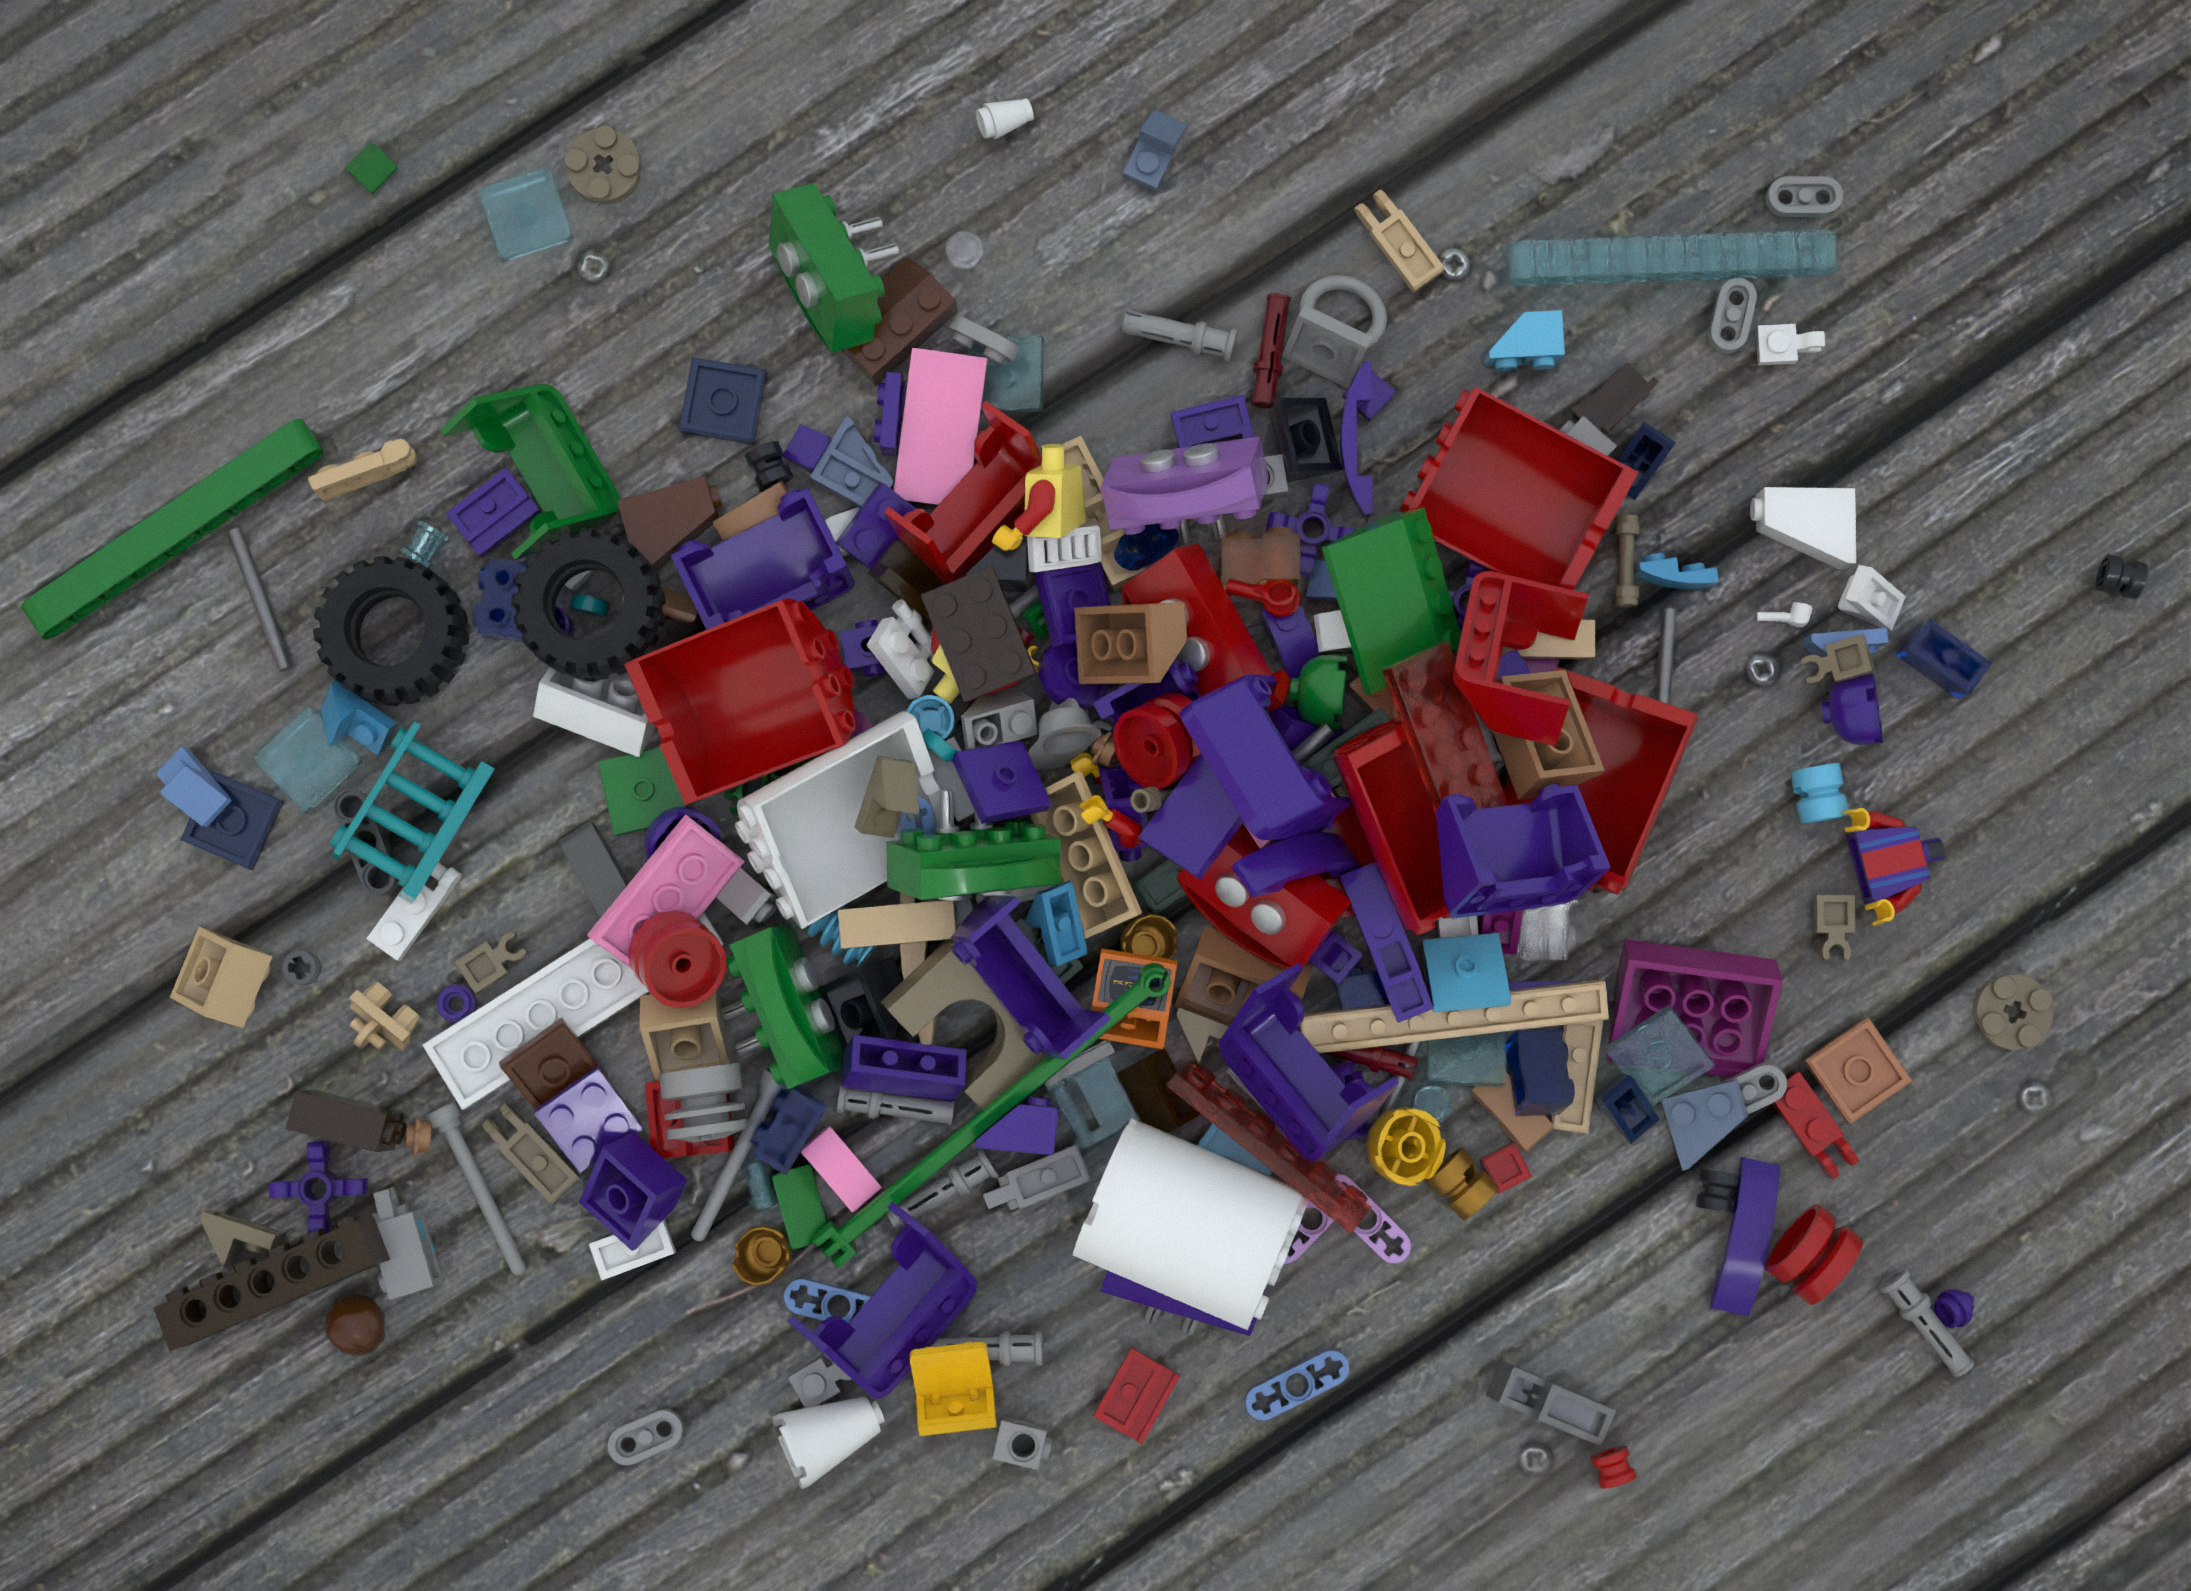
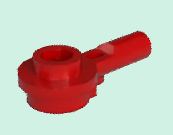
[1226,579,1301,617]

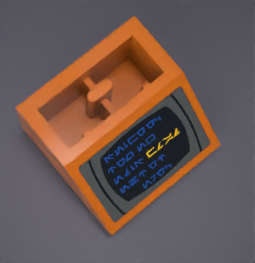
[1091,948,1178,1049]

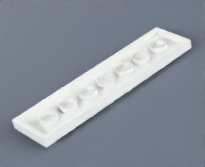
[422,912,725,1110]

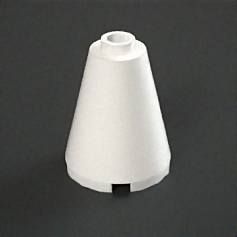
[772,1396,885,1489]

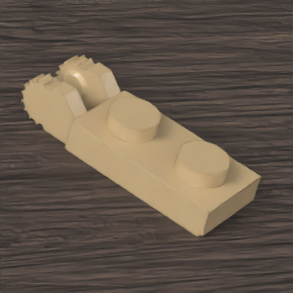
[1354,189,1445,293]
[308,438,418,501]

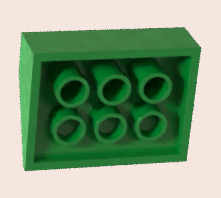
[1322,508,1461,695]

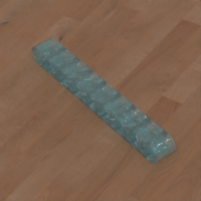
[1506,230,1840,286]

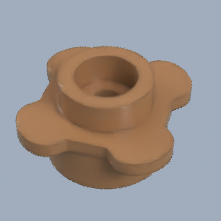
[1092,731,1118,768]
[404,1117,431,1156]

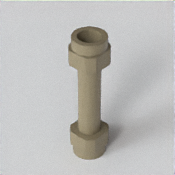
[1614,515,1639,608]
[1130,783,1178,813]

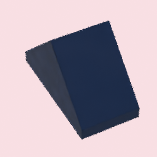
[1616,422,1676,500]
[1593,1074,1659,1144]

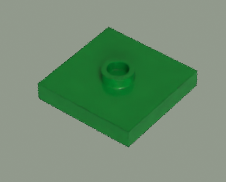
[598,747,687,836]

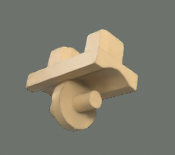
[349,982,419,1052]

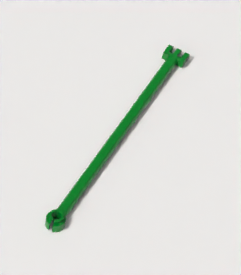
[811,963,1171,1267]

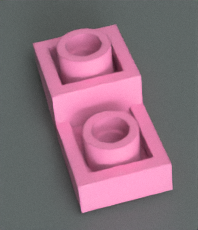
[799,1125,882,1213]

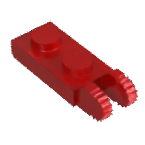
[1772,1071,1859,1180]

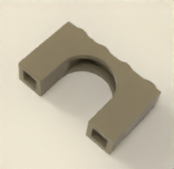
[881,939,1047,1110]

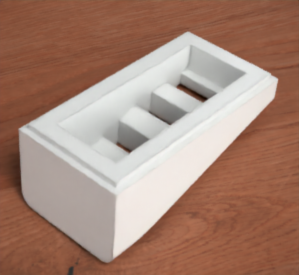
[1027,524,1102,572]

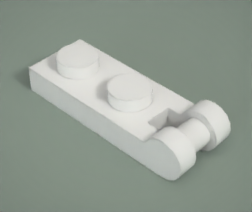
[366,860,461,961]

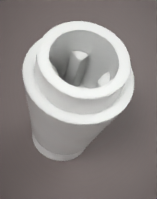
[976,98,1034,140]

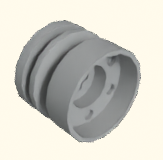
[659,1063,748,1143]

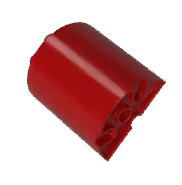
[1399,386,1639,590]
[624,598,856,805]
[1501,667,1699,895]
[1332,696,1506,935]

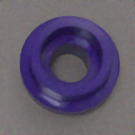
[437,984,476,1023]

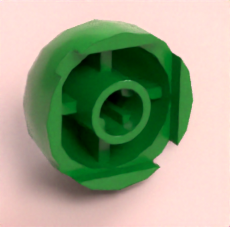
[1290,654,1348,732]

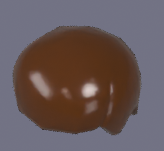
[325,1294,385,1357]

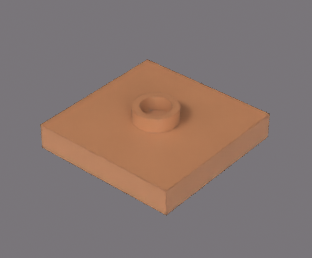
[1803,1017,1912,1124]

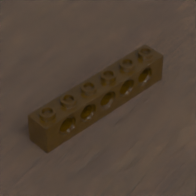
[154,1214,390,1351]

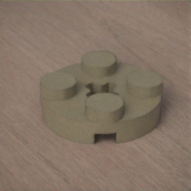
[565,126,642,204]
[1972,974,2053,1050]

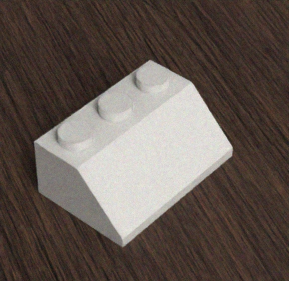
[533,667,656,757]

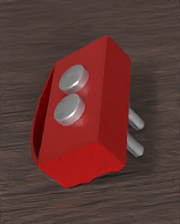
[1122,543,1273,697]
[1176,823,1352,970]

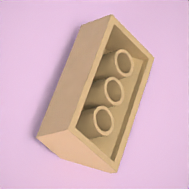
[1030,771,1142,939]

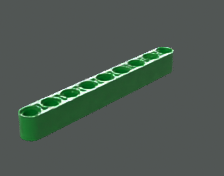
[21,419,324,640]

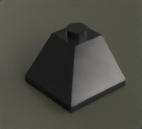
[818,957,902,1051]

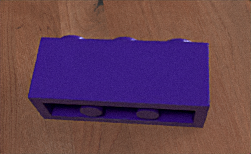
[841,1035,967,1101]

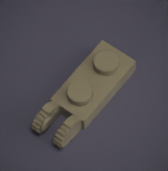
[482,1102,582,1205]

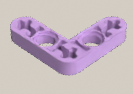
[1284,1173,1411,1264]

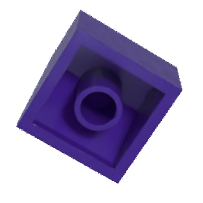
[976,1096,1059,1155]
[579,1132,687,1251]

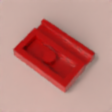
[1093,1347,1180,1444]

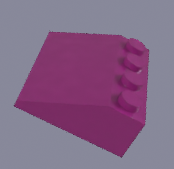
[1607,939,1783,1077]

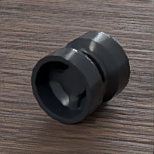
[744,441,793,491]
[2096,554,2148,600]
[1695,1169,1739,1213]

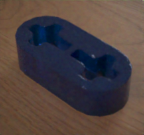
[1114,523,1179,571]

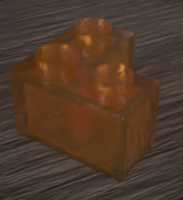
[1219,527,1301,589]

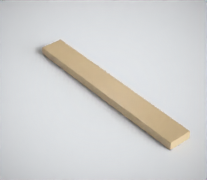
[1299,979,1609,1053]

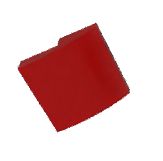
[645,1081,734,1158]

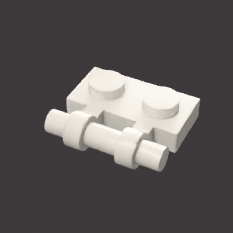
[867,599,935,700]

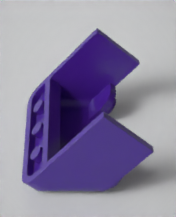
[1180,674,1352,840]
[950,895,1111,1060]
[1219,963,1399,1161]
[788,1202,977,1399]

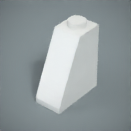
[1750,487,1856,569]

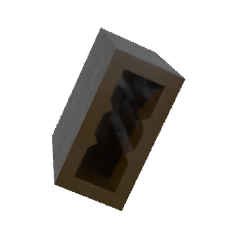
[286,1090,407,1152]

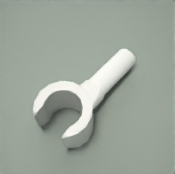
[1757,602,1813,628]

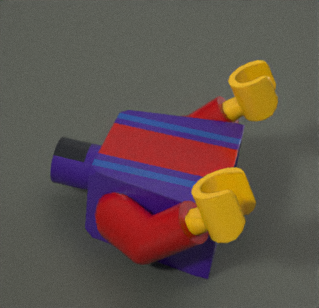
[1070,752,1148,862]
[1843,808,1945,926]

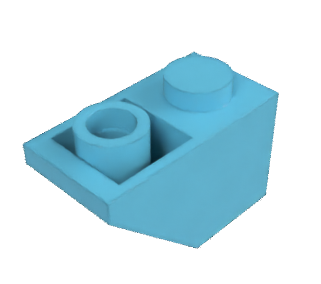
[1484,310,1565,372]

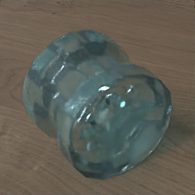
[1410,1085,1452,1123]

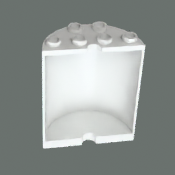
[735,711,941,929]
[1073,1118,1309,1330]

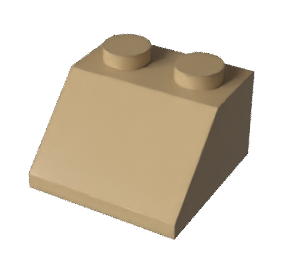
[170,926,273,1028]
[640,990,730,1082]

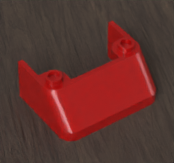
[884,401,1042,584]
[1452,571,1589,746]

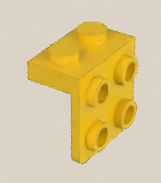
[909,1342,997,1436]

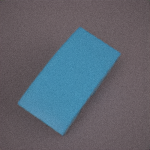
[1634,553,1719,589]

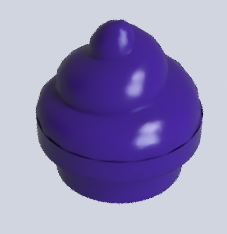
[1934,1289,1974,1328]

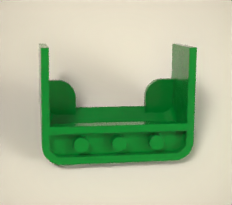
[440,384,621,560]

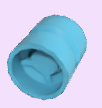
[906,695,957,749]
[1790,763,1850,824]

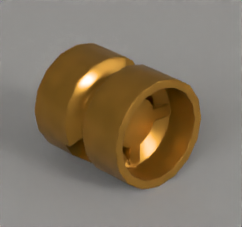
[1425,1147,1499,1221]

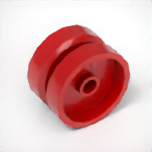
[1113,692,1201,790]
[629,910,726,1009]
[1765,1204,1863,1305]

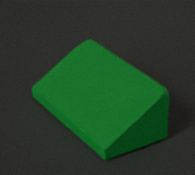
[772,1164,830,1250]

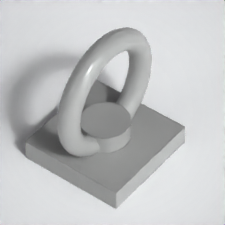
[1281,275,1387,389]

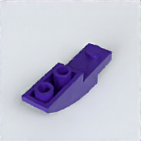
[1339,861,1434,1023]

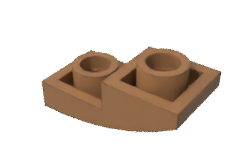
[712,480,788,541]
[1472,1066,1554,1153]

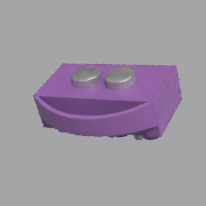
[1101,436,1269,545]

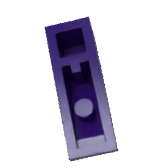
[1259,604,1321,702]

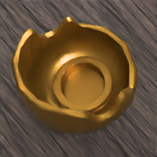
[1120,913,1178,960]
[732,1225,792,1286]

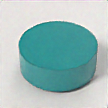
[569,594,609,618]
[922,728,958,762]

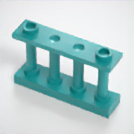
[329,721,495,904]

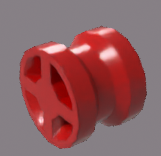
[1590,1446,1637,1489]

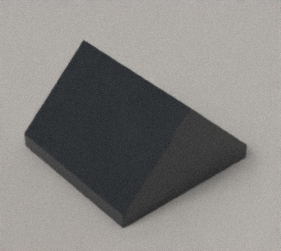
[1269,397,1343,483]
[966,526,1028,592]

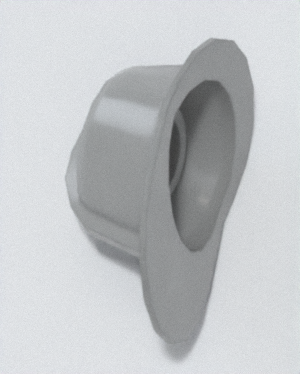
[1028,698,1101,770]

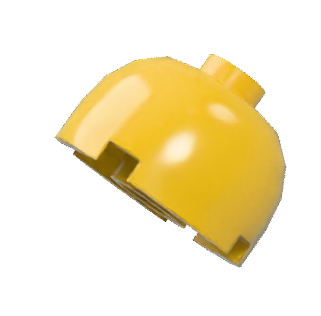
[1366,1107,1446,1186]

